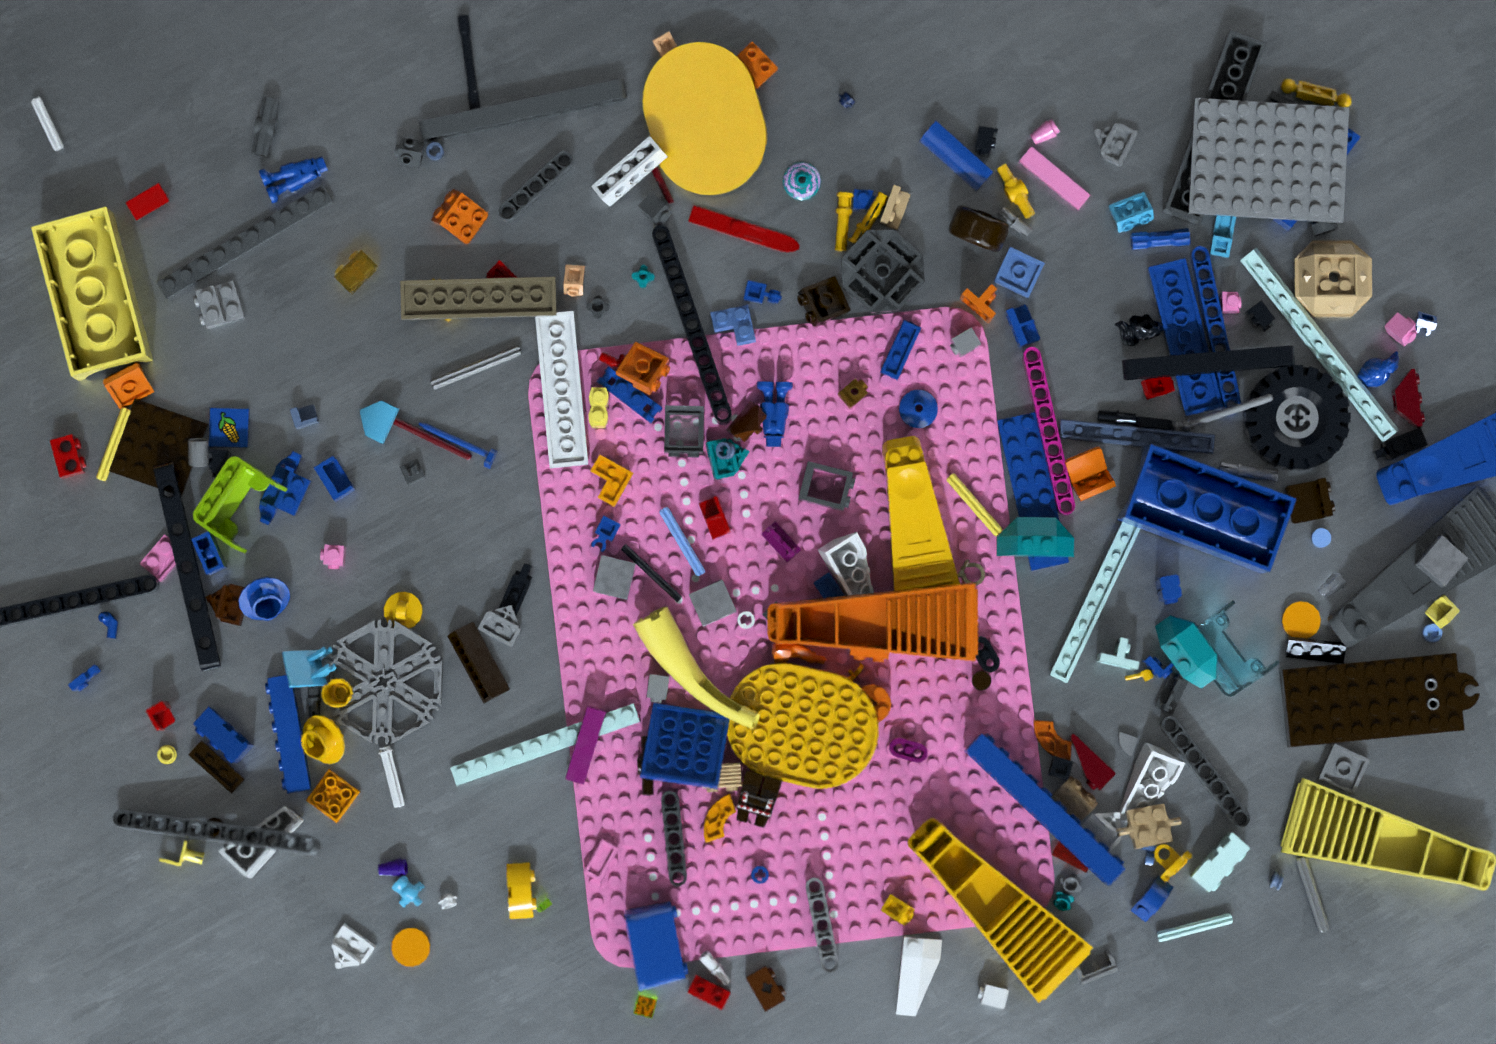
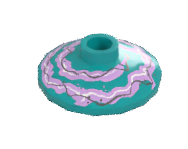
[783,162,821,200]

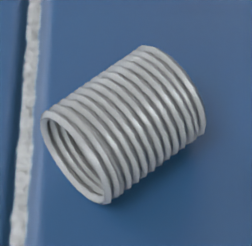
[188,438,209,467]

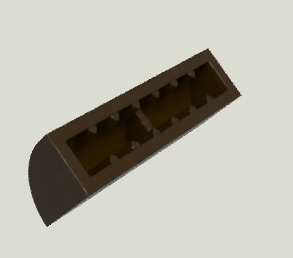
[447,622,510,704]

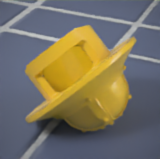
[301,715,345,764]

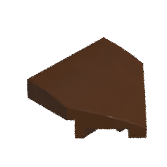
[726,401,767,442]
[205,584,245,626]

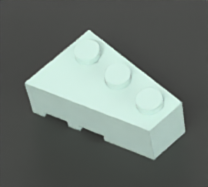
[1190,832,1250,892]

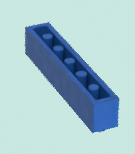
[265,675,312,794]

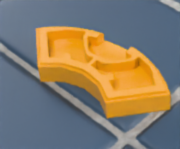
[704,794,736,843]

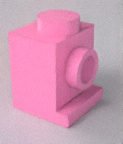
[1219,292,1241,314]

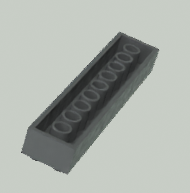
[1163,30,1266,225]

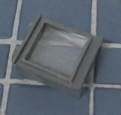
[664,405,704,458]

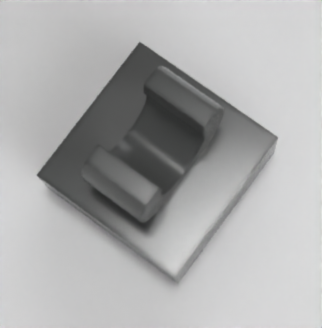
[400,459,425,485]

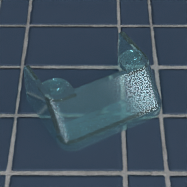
[1197,600,1280,697]

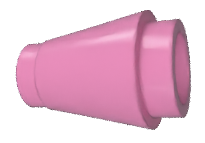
[1030,119,1060,144]

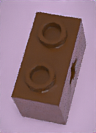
[745,965,786,1012]

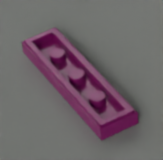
[565,705,606,785]

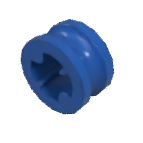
[751,866,769,884]

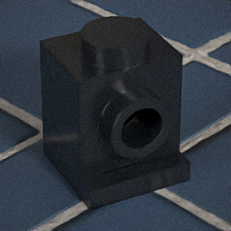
[974,126,998,157]
[1244,300,1275,332]
[208,449,231,478]

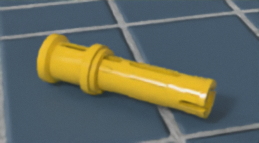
[848,191,889,244]
[835,192,854,251]

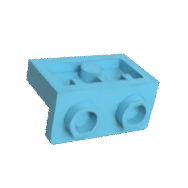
[1109,192,1154,233]

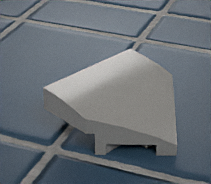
[1094,123,1138,167]
[478,605,521,647]

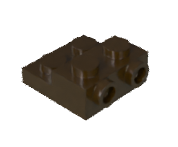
[797,276,851,327]

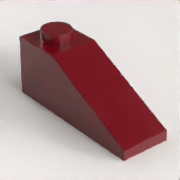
[1069,733,1116,791]

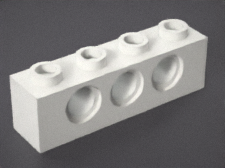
[591,136,668,207]

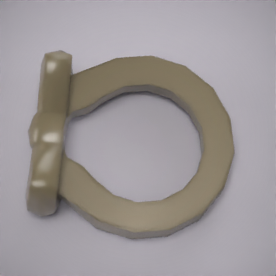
[957,559,985,586]

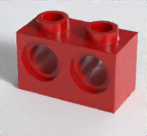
[50,434,87,479]
[687,974,731,1010]

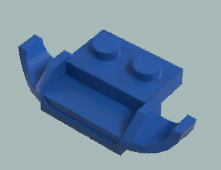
[259,451,311,525]

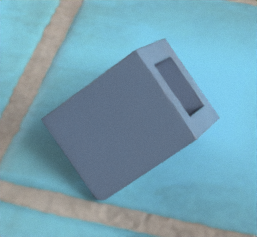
[290,405,319,429]

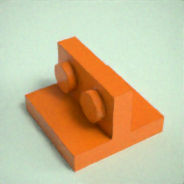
[960,284,997,324]
[103,362,154,410]

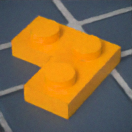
[590,454,634,507]

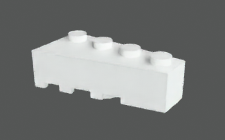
[218,806,304,879]

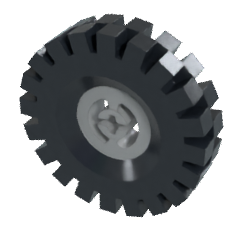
[1243,365,1351,471]

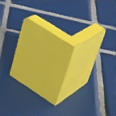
[1425,595,1460,629]

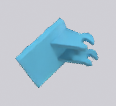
[282,646,336,688]

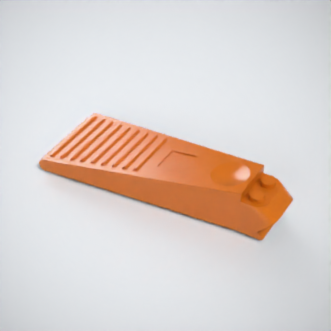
[767,583,978,661]

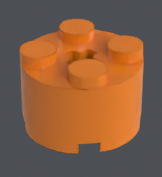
[861,685,891,722]

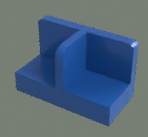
[1005,305,1040,348]

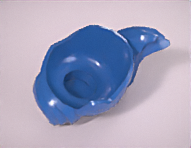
[1357,351,1399,387]

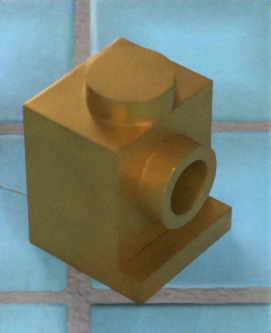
[838,378,868,409]

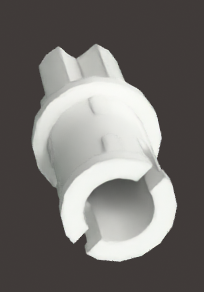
[699,951,730,987]

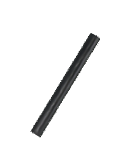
[621,544,682,602]

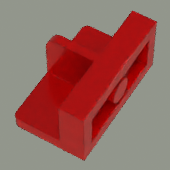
[699,495,731,540]
[145,701,175,731]

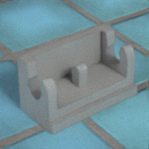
[1075,950,1119,985]

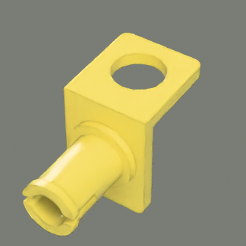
[159,839,204,867]

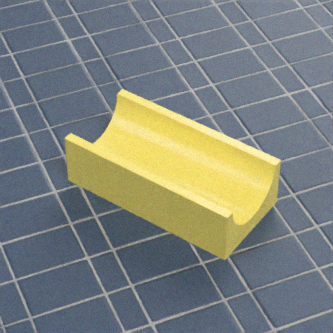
[31,207,153,381]

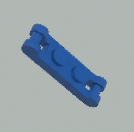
[596,366,663,423]

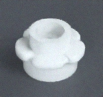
[438,893,457,909]

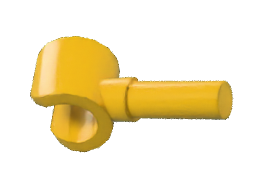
[1125,669,1154,682]

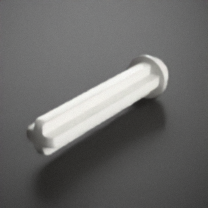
[378,746,405,808]

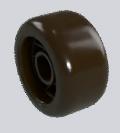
[948,205,1009,252]

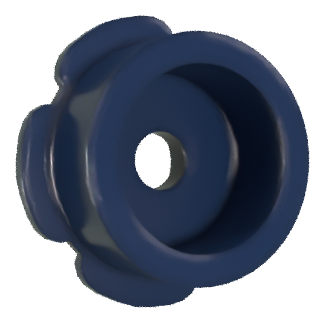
[838,91,856,108]

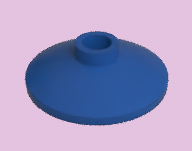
[899,390,938,428]

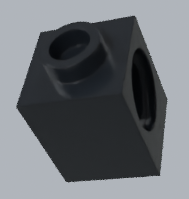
[1048,756,1073,780]

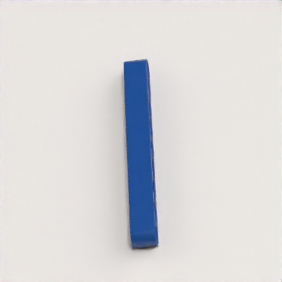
[1190,246,1241,415]

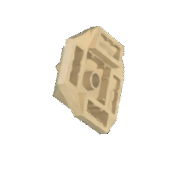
[1294,240,1372,318]

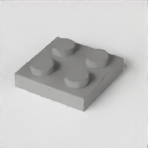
[1318,743,1370,795]

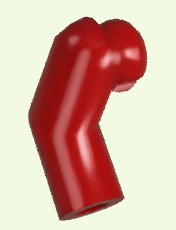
[599,352,626,367]

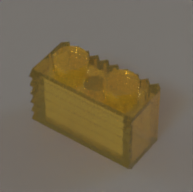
[334,250,379,295]

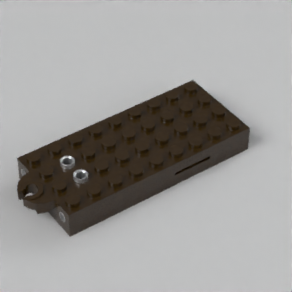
[1279,653,1480,748]

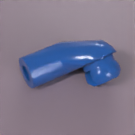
[98,611,118,639]

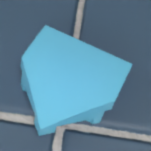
[360,400,399,444]

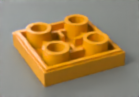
[306,769,360,823]

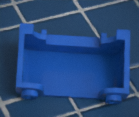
[625,901,689,991]

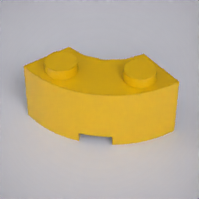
[506,862,537,919]

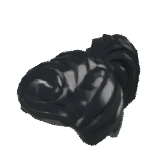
[1115,314,1163,346]

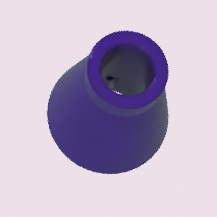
[378,858,408,877]

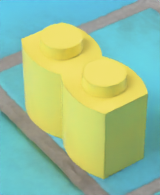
[589,387,609,428]

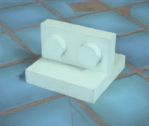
[1096,638,1139,671]

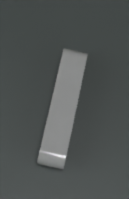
[806,878,839,973]

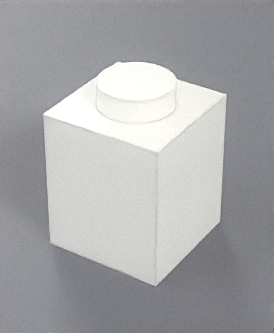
[978,983,1009,1009]

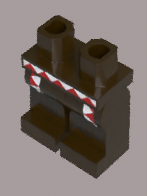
[736,770,782,828]

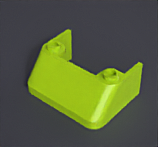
[193,456,287,553]

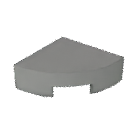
[1118,732,1138,757]

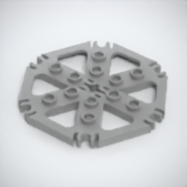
[324,620,443,744]

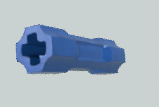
[1130,228,1190,250]

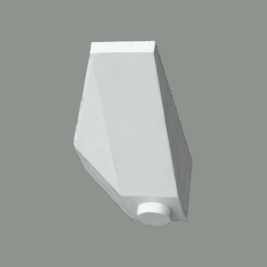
[896,936,942,1016]

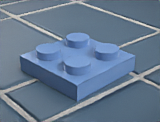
[994,247,1045,298]

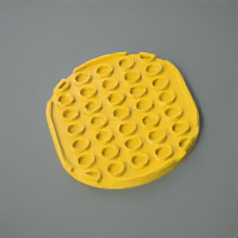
[643,42,767,195]
[727,663,879,789]

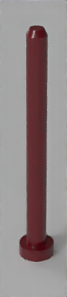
[393,417,472,460]

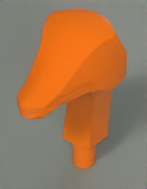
[771,643,826,665]

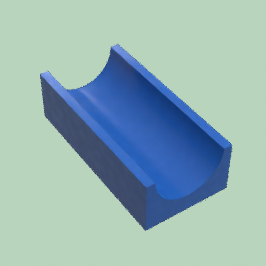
[1117,444,1296,574]

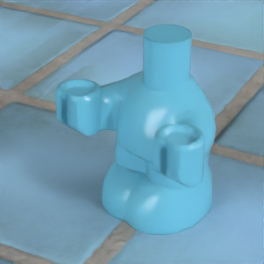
[392,875,425,908]

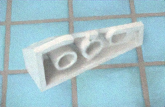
[817,532,874,596]
[1119,742,1185,822]

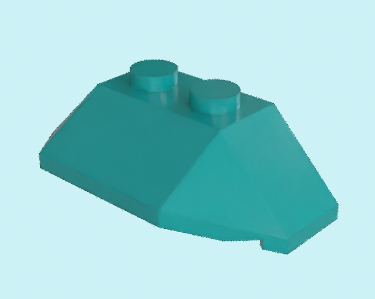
[996,517,1074,557]
[1155,615,1218,688]

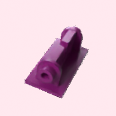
[761,521,801,562]

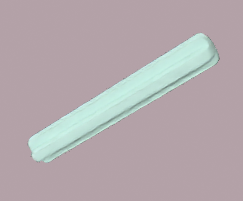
[1157,913,1233,942]

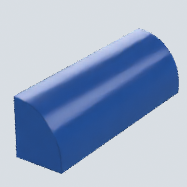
[920,121,993,192]

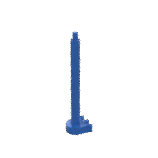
[419,422,497,469]

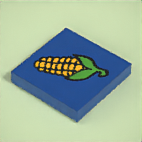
[209,408,250,448]

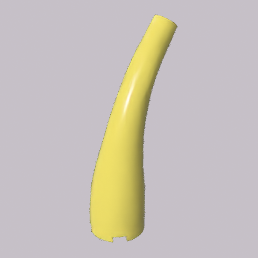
[633,607,760,729]

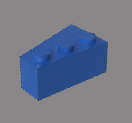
[193,706,254,763]

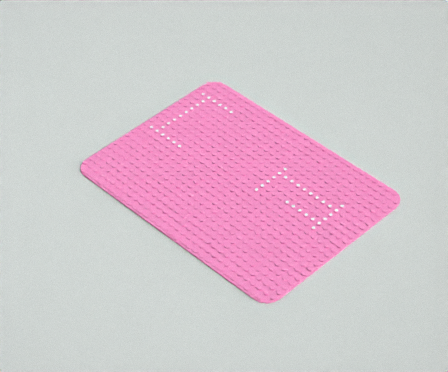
[528,307,1055,968]

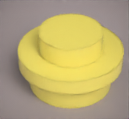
[157,745,177,764]

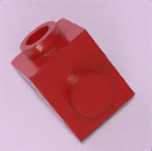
[1141,377,1175,400]

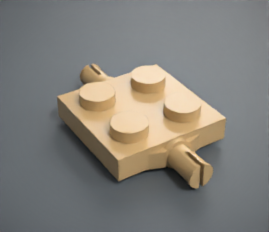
[1116,804,1182,850]

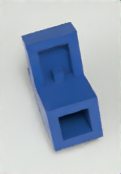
[1130,875,1174,922]

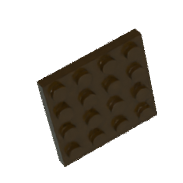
[109,399,209,497]

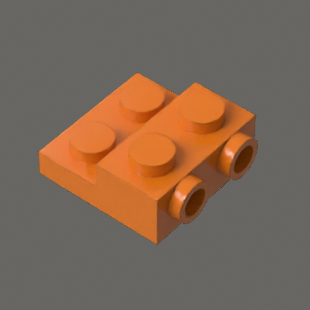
[616,341,671,395]

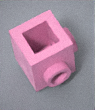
[1385,312,1417,347]
[320,545,346,569]

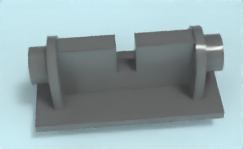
[1155,672,1189,715]

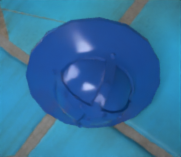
[238,577,290,621]

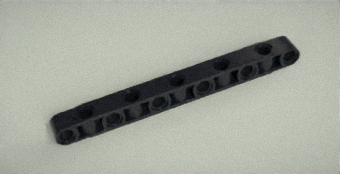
[153,461,221,672]

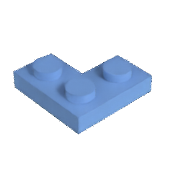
[710,305,756,346]

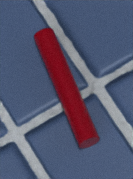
[652,166,674,204]

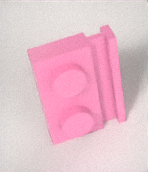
[139,534,176,582]

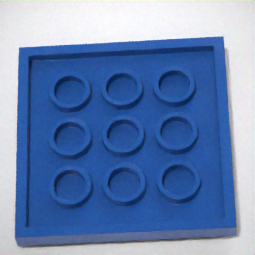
[640,703,730,789]

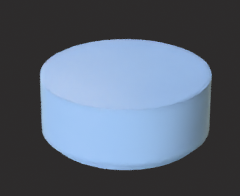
[1311,528,1331,548]
[1422,623,1442,643]

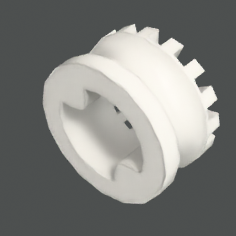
[737,611,755,629]

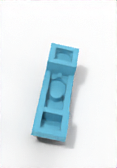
[1210,215,1236,258]

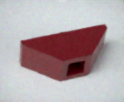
[1391,369,1425,428]

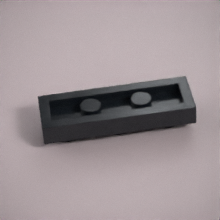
[1285,637,1347,664]

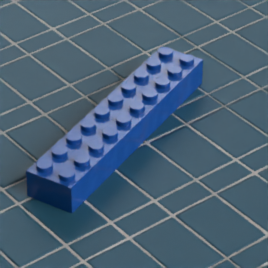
[964,733,1125,886]

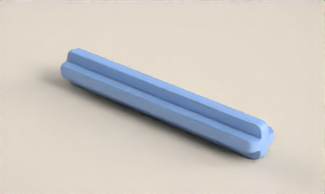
[659,507,705,576]

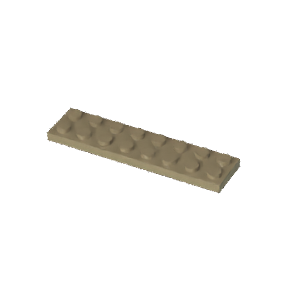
[400,277,557,320]

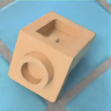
[564,265,585,296]

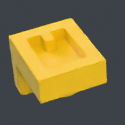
[880,894,915,925]

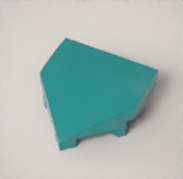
[705,438,750,480]

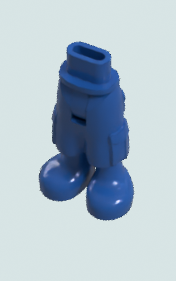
[259,156,328,204]
[756,382,793,447]

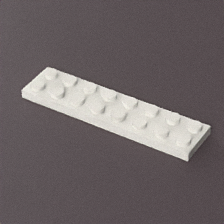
[535,311,588,469]

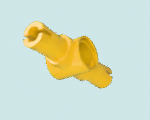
[997,164,1035,219]

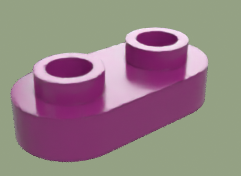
[889,738,928,763]

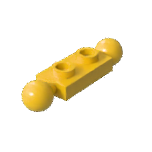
[1281,78,1352,107]

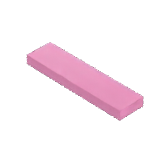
[1019,146,1091,210]

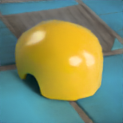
[321,679,353,708]

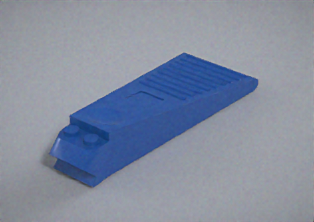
[1376,413,1496,506]

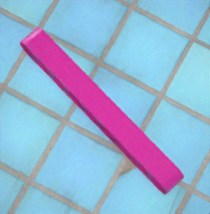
[1022,347,1075,516]

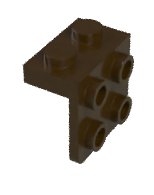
[1285,477,1335,524]

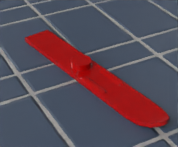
[688,205,800,253]

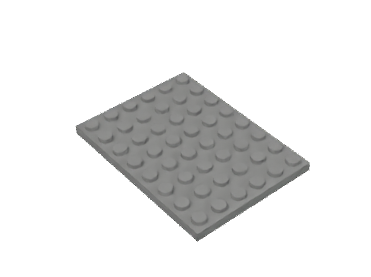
[1188,98,1349,223]

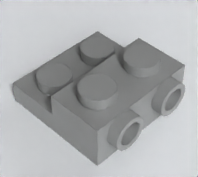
[193,281,245,329]

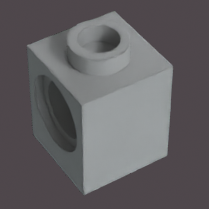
[950,327,981,358]
[647,674,669,703]

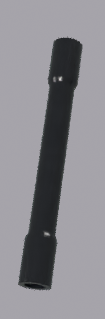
[457,15,481,110]

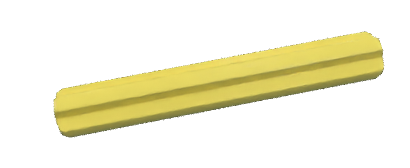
[96,407,131,481]
[946,473,1003,536]

